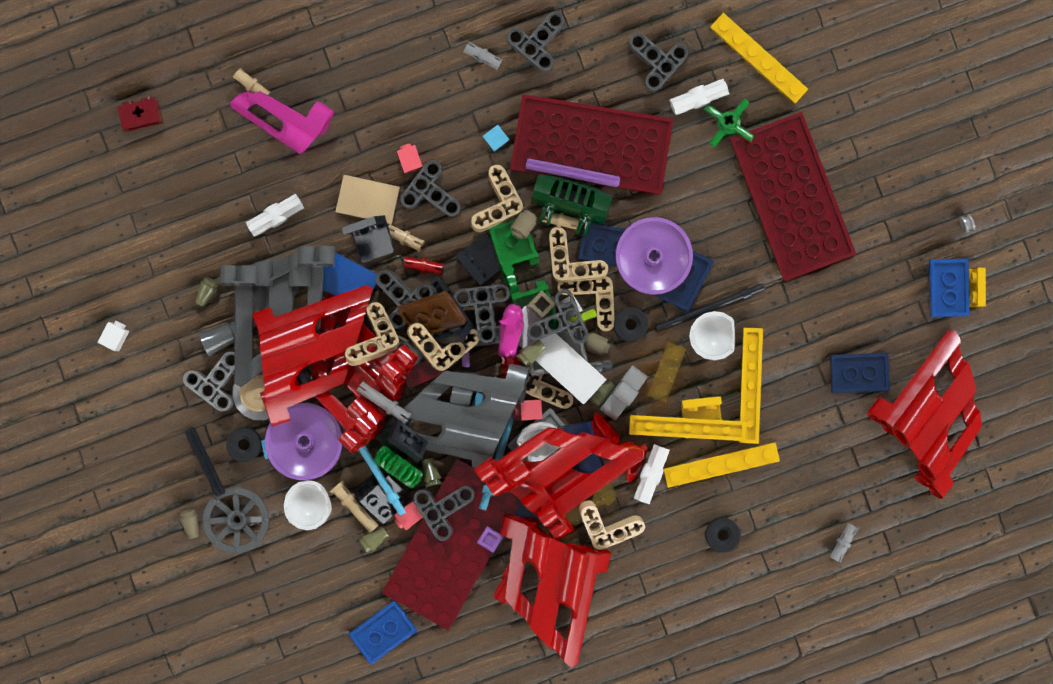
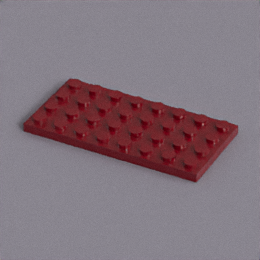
[510,94,674,195]
[730,111,856,282]
[382,458,521,631]

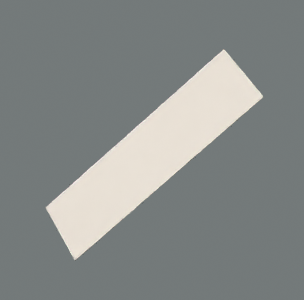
[518,306,607,404]

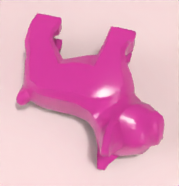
[498,304,524,358]

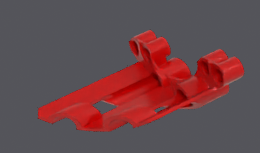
[252,285,373,427]
[312,294,418,453]
[867,331,982,499]
[474,427,644,541]
[500,514,611,668]

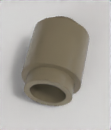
[510,210,537,240]
[584,332,611,357]

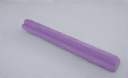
[526,159,620,187]

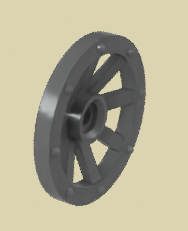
[203,487,269,553]

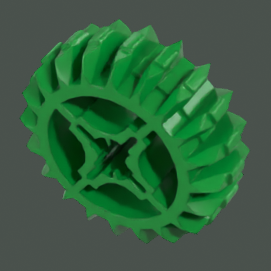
[373,446,423,488]

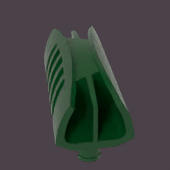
[531,175,612,236]

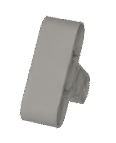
[183,352,235,411]
[599,365,648,421]

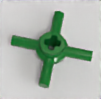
[704,99,755,148]

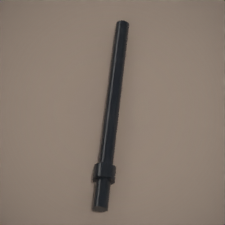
[655,283,765,332]

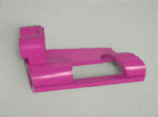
[230,91,335,155]

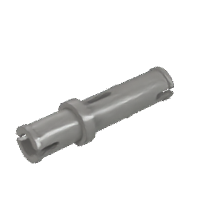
[356,381,412,424]

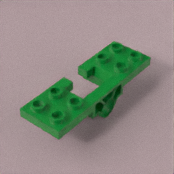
[488,220,559,328]

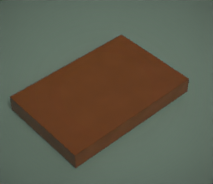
[397,291,466,338]

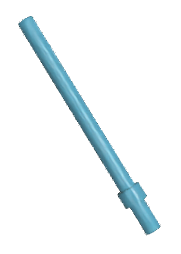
[479,415,514,511]
[359,446,406,516]

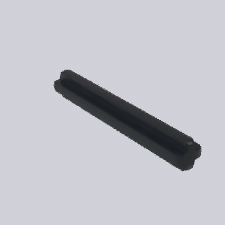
[185,427,225,497]

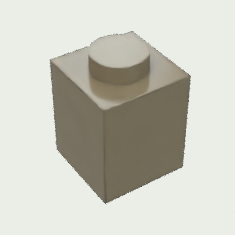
[526,291,556,319]

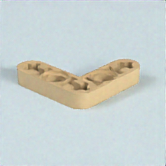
[471,165,523,232]
[549,227,608,283]
[557,276,614,332]
[345,302,399,366]
[407,323,479,371]
[526,365,573,409]
[579,501,645,550]

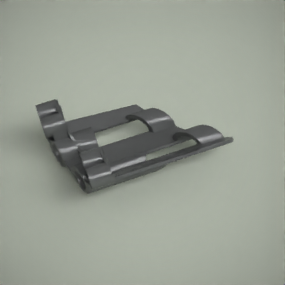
[220,246,335,387]
[381,364,530,468]

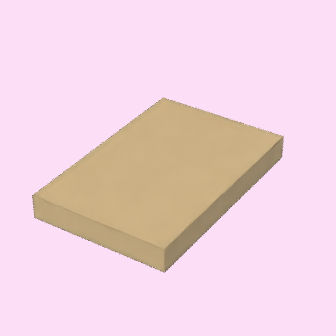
[336,175,400,225]

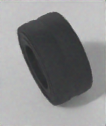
[614,307,648,342]
[226,427,262,462]
[705,517,741,553]

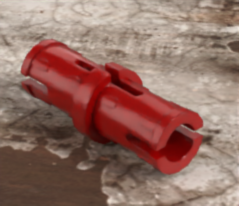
[403,256,443,275]

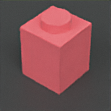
[397,144,423,175]
[512,400,542,421]
[394,500,423,530]

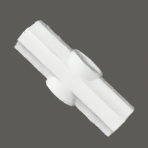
[669,79,729,116]
[246,194,304,237]
[634,444,669,504]

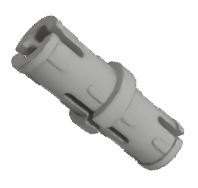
[463,42,503,70]
[830,523,858,563]

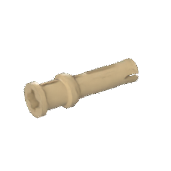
[330,480,378,533]

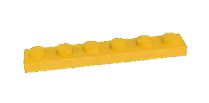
[710,13,808,104]
[739,328,763,444]
[629,415,746,441]
[664,442,780,488]

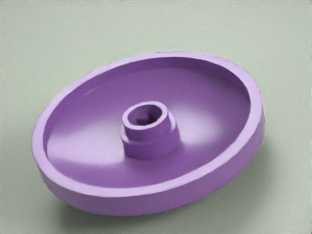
[615,217,693,295]
[265,403,343,480]

